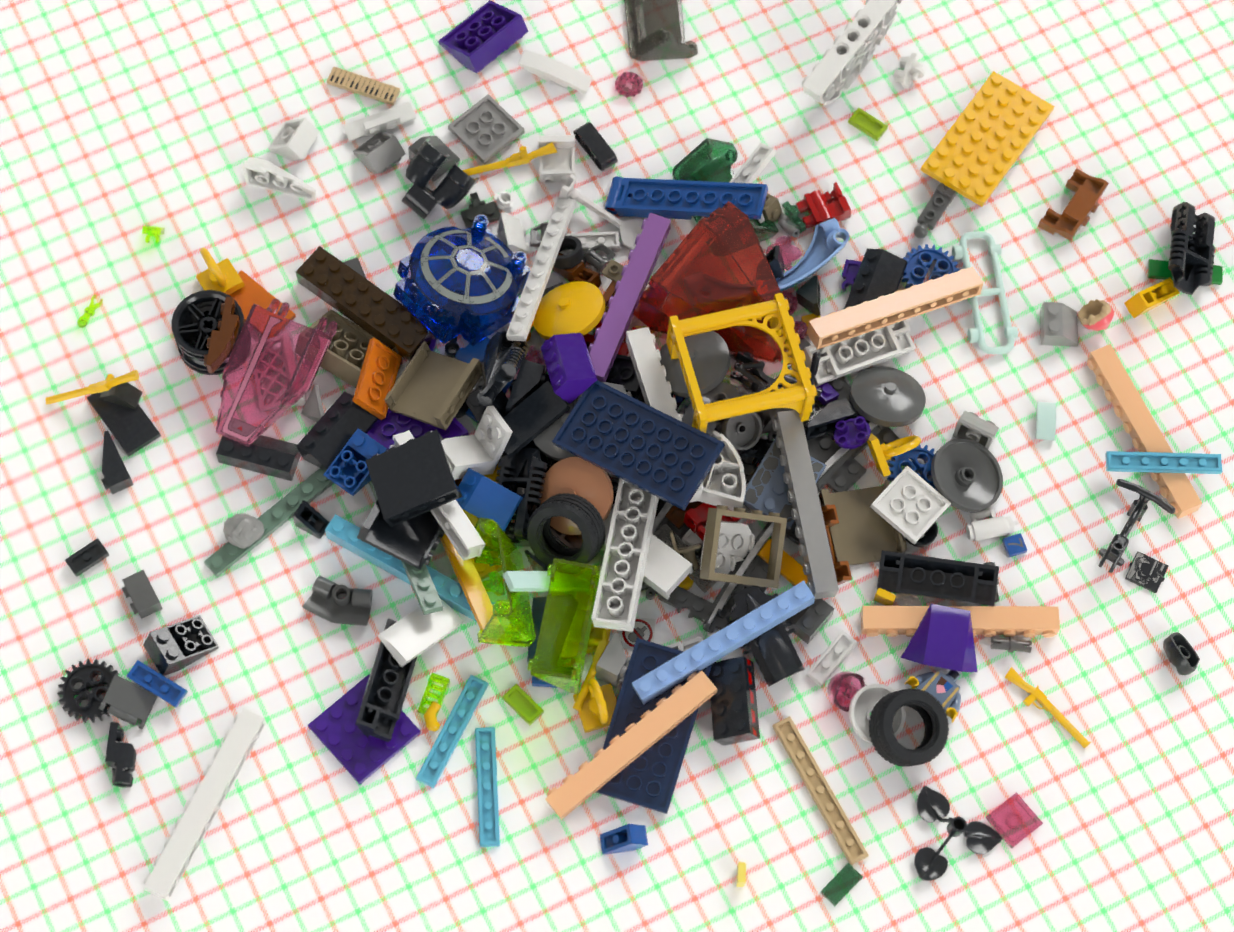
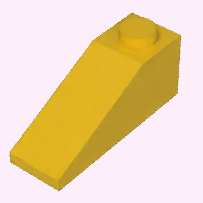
[1124,278,1180,318]

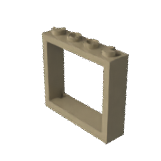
[699,505,787,589]

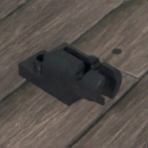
[105,722,137,788]

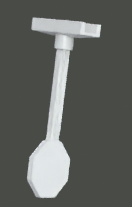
[558,174,643,250]

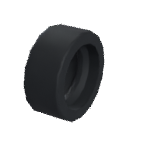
[554,236,584,269]

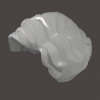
[223,513,264,549]

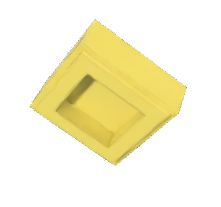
[736,862,746,887]

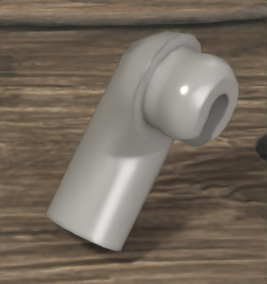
[777,214,800,238]

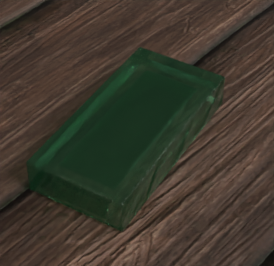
[820,863,863,907]

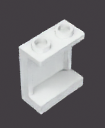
[538,135,576,184]

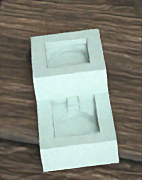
[1035,401,1056,441]

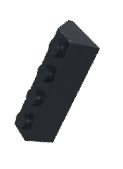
[844,248,908,309]
[296,391,379,471]
[216,434,301,481]

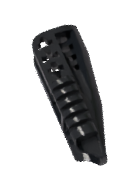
[1168,202,1215,295]
[477,331,530,406]
[490,447,548,547]
[726,586,805,687]

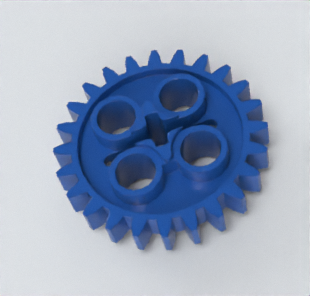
[901,244,960,288]
[887,445,937,491]

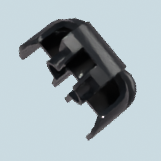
[401,138,479,220]

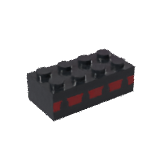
[708,656,760,746]

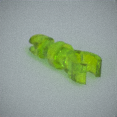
[77,294,103,328]

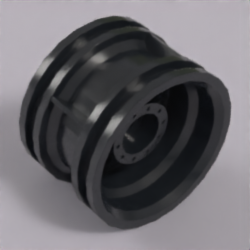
[171,290,249,375]

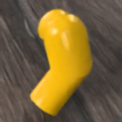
[424,700,441,732]

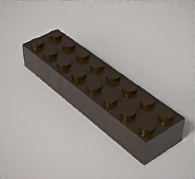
[295,246,436,362]

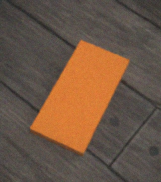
[230,270,296,339]
[353,338,402,420]

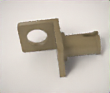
[670,530,701,570]

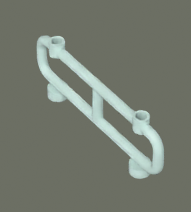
[952,231,1018,355]

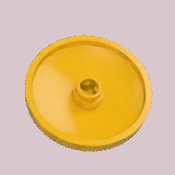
[534,281,606,340]

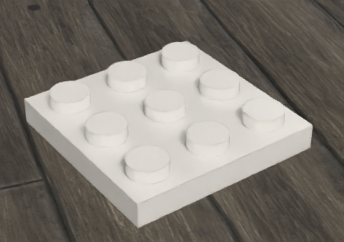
[870,466,951,545]

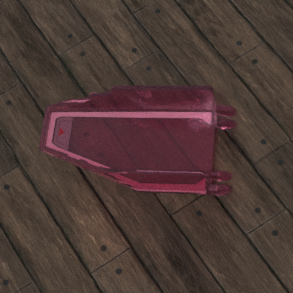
[215,298,337,447]

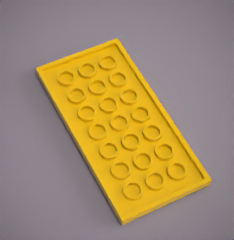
[920,71,1055,207]

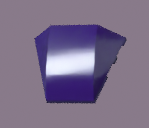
[900,603,978,672]

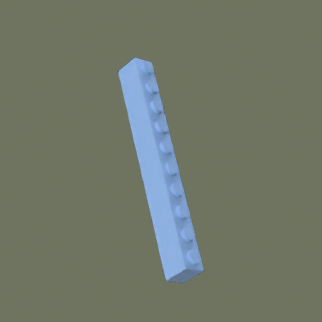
[632,581,815,705]

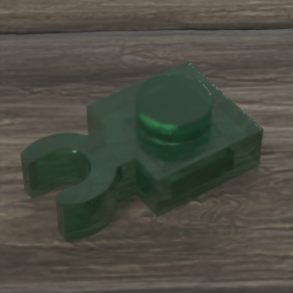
[782,201,807,234]

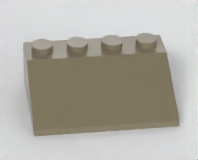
[295,309,388,388]

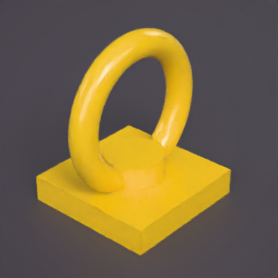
[195,247,245,295]
[867,433,921,477]
[573,678,617,733]

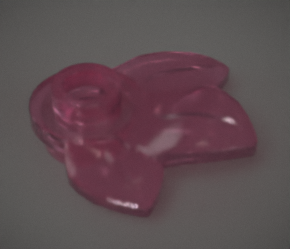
[766,235,802,271]

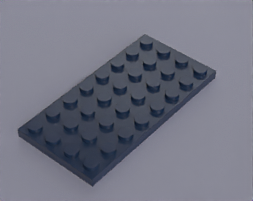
[552,380,725,510]
[595,638,712,814]

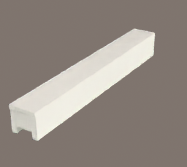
[389,430,485,561]

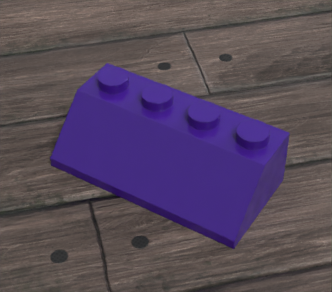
[540,333,598,404]

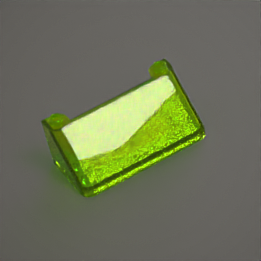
[474,518,535,647]
[527,558,601,694]

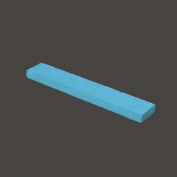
[1105,451,1223,474]
[416,675,489,789]
[475,727,500,847]

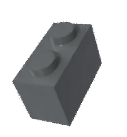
[122,569,163,619]

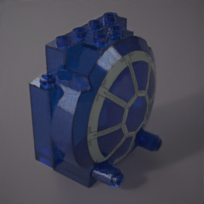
[393,214,531,346]

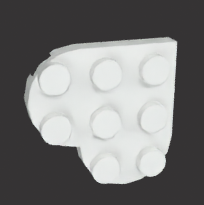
[700,521,755,574]

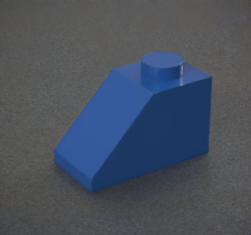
[600,824,648,855]

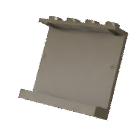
[385,341,483,430]
[819,480,907,566]

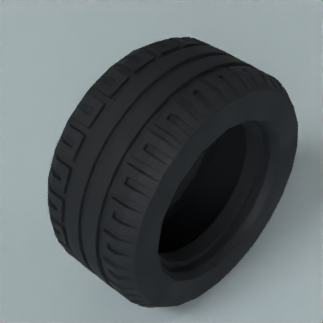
[527,493,605,572]
[868,688,949,767]

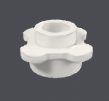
[493,191,514,210]

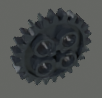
[57,659,119,723]

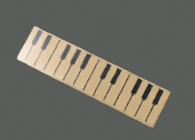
[327,66,400,106]

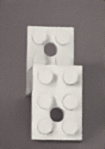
[441,406,512,481]

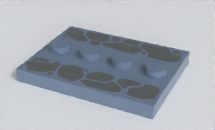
[743,438,827,530]

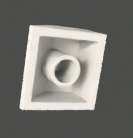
[268,118,320,161]
[497,212,530,263]

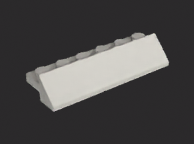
[804,320,916,386]

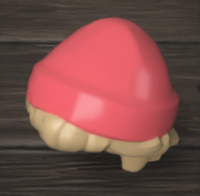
[1078,299,1114,331]

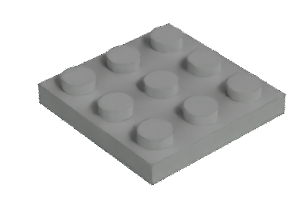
[448,94,525,164]

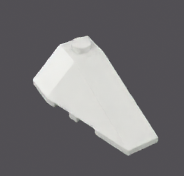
[242,157,317,201]

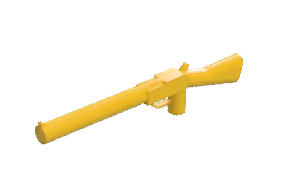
[463,142,558,176]
[45,370,139,405]
[573,628,611,711]
[1004,666,1091,749]

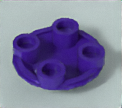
[833,416,871,449]

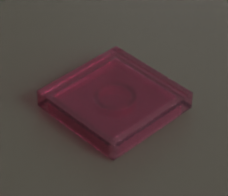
[985,792,1043,849]

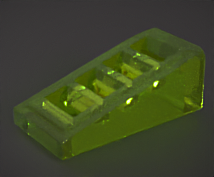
[417,673,451,718]

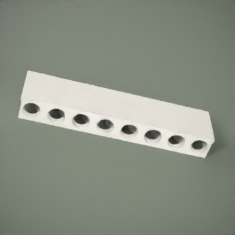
[592,478,659,632]
[601,504,693,600]

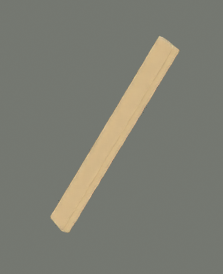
[772,716,869,866]

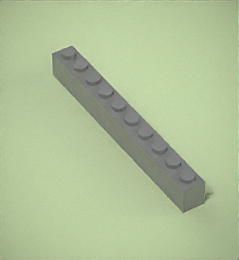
[772,410,839,599]

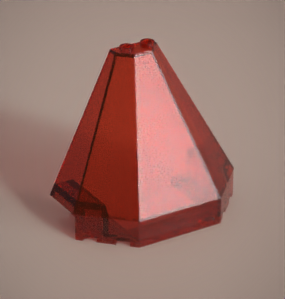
[633,201,800,364]

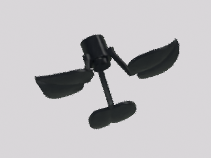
[914,786,1003,881]

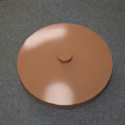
[539,457,613,535]

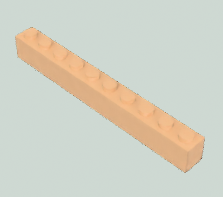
[807,267,984,349]
[1087,344,1202,519]
[860,606,1060,638]
[545,671,717,820]

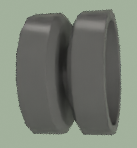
[715,412,762,450]

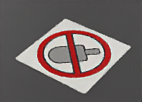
[620,617,656,649]

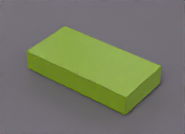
[848,107,888,142]
[502,684,544,726]

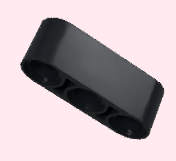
[573,122,618,171]

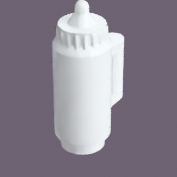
[966,508,1019,541]

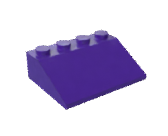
[438,0,529,74]

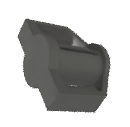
[583,244,616,275]

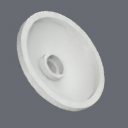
[849,683,906,743]

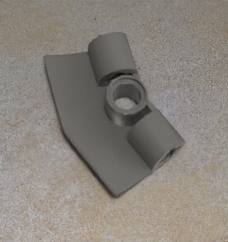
[302,575,373,626]

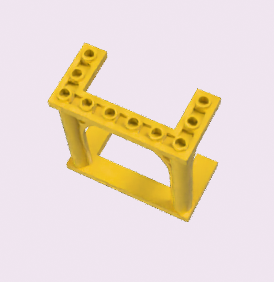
[666,293,817,433]

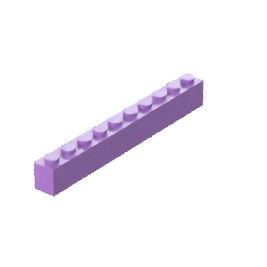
[588,213,671,382]

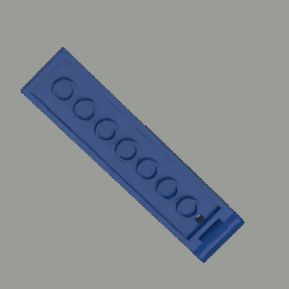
[604,176,768,220]

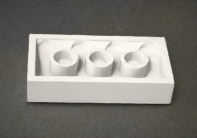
[378,599,463,667]

